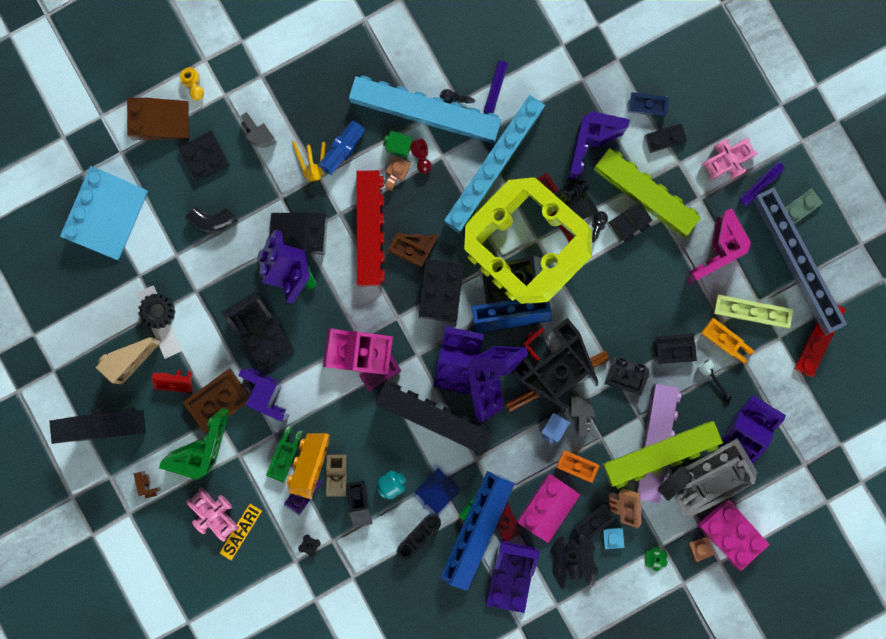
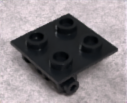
[553,179,599,220]

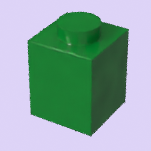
[383,131,413,159]

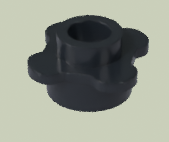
[298,534,321,557]

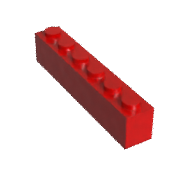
[356,170,385,287]

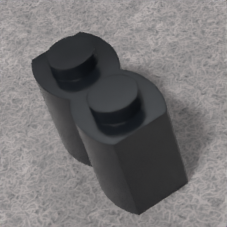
[607,202,653,243]

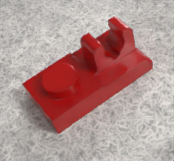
[152,370,193,393]

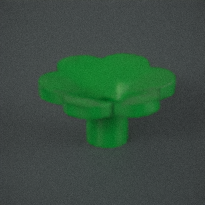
[645,546,668,571]

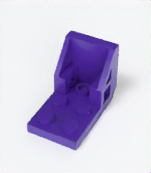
[567,111,630,181]
[467,346,528,422]
[486,540,540,613]

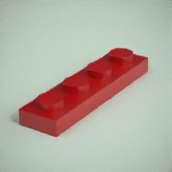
[794,305,846,377]

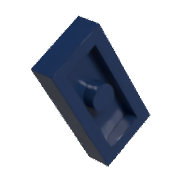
[628,92,669,117]

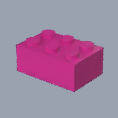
[697,499,770,571]

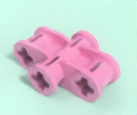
[701,138,758,181]
[186,487,238,542]

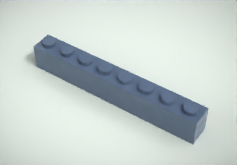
[753,187,848,335]

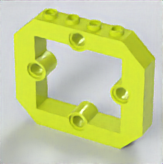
[464,177,592,304]

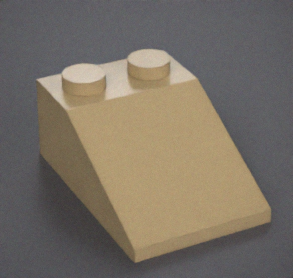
[96,337,161,384]

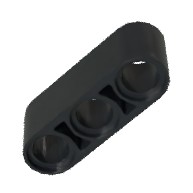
[397,513,441,561]

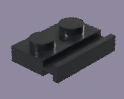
[655,333,697,364]

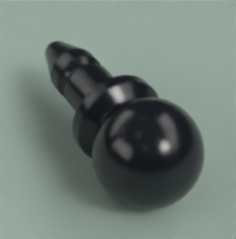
[439,89,475,104]
[592,211,608,243]

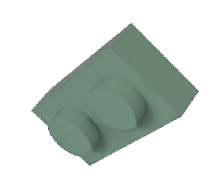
[785,188,823,224]

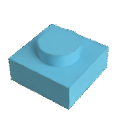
[602,527,625,549]

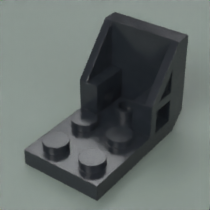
[222,292,295,371]

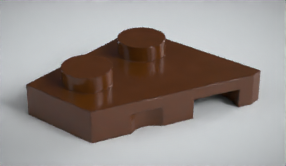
[388,233,438,269]

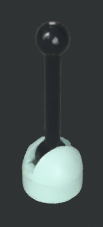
[697,359,732,401]

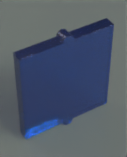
[415,468,460,514]

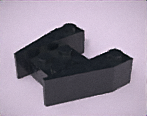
[511,318,598,412]
[49,407,146,444]

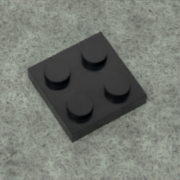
[178,131,229,182]

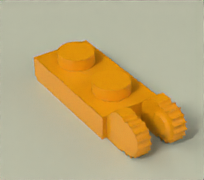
[700,318,754,365]

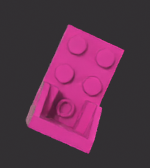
[686,208,751,284]

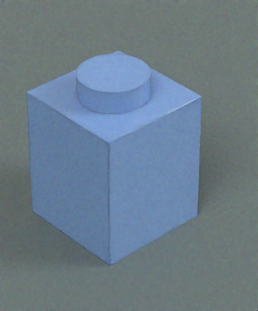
[540,413,570,444]

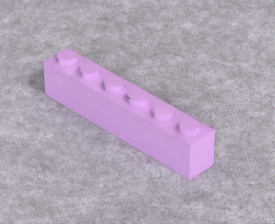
[635,384,681,503]

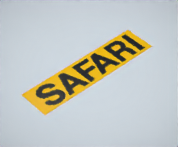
[219,504,262,561]

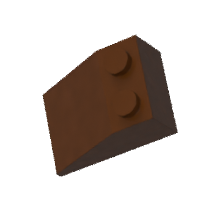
[127,97,189,140]

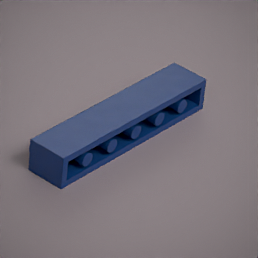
[440,471,515,590]

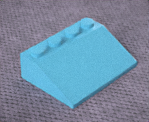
[60,166,148,261]

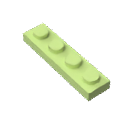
[713,295,793,329]

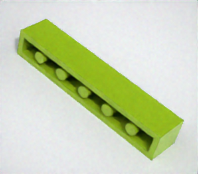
[593,148,701,238]
[602,421,723,488]

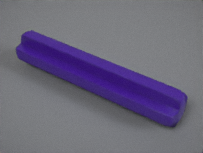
[483,60,508,114]
[739,162,785,206]

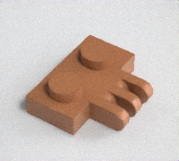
[609,488,641,528]

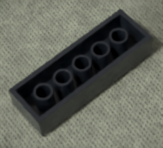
[375,382,492,454]

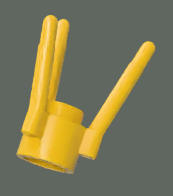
[292,141,326,182]

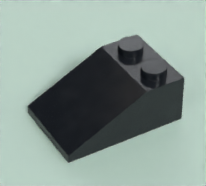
[269,212,328,255]
[482,256,543,304]

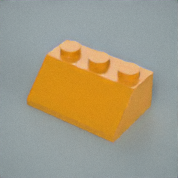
[286,433,329,499]

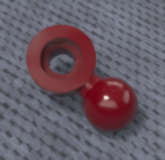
[410,138,432,174]

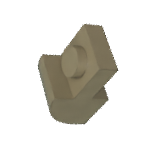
[326,455,347,496]

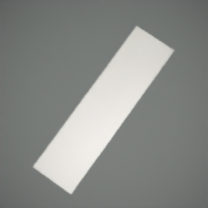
[136,285,182,359]

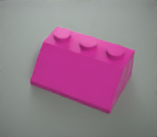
[516,473,580,543]

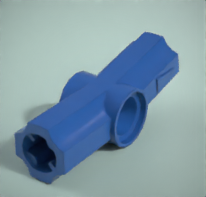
[319,120,366,175]

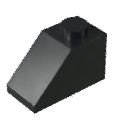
[346,480,373,528]

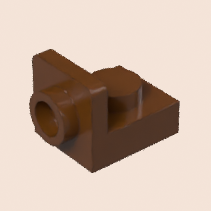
[133,471,161,499]

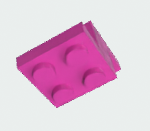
[323,329,393,375]

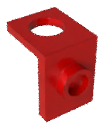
[522,327,545,362]

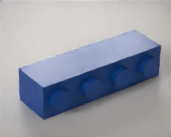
[472,299,552,333]

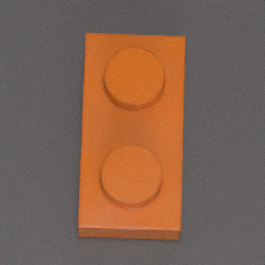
[556,450,600,483]

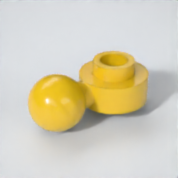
[180,67,204,100]

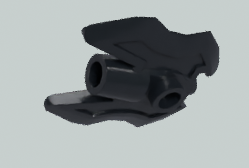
[550,535,598,589]

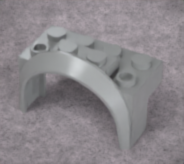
[668,438,758,517]

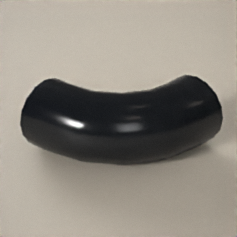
[185,206,239,234]

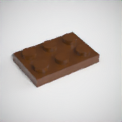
[183,368,250,433]

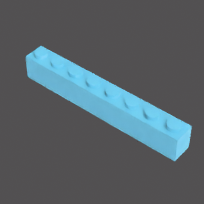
[349,76,502,145]
[444,94,545,234]

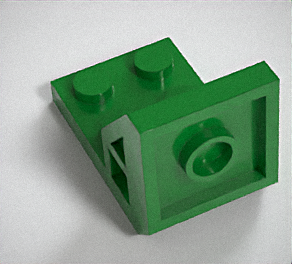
[159,408,230,480]

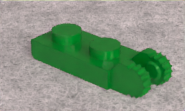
[266,426,303,483]

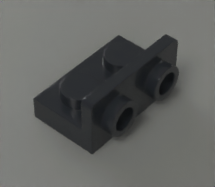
[605,357,649,396]

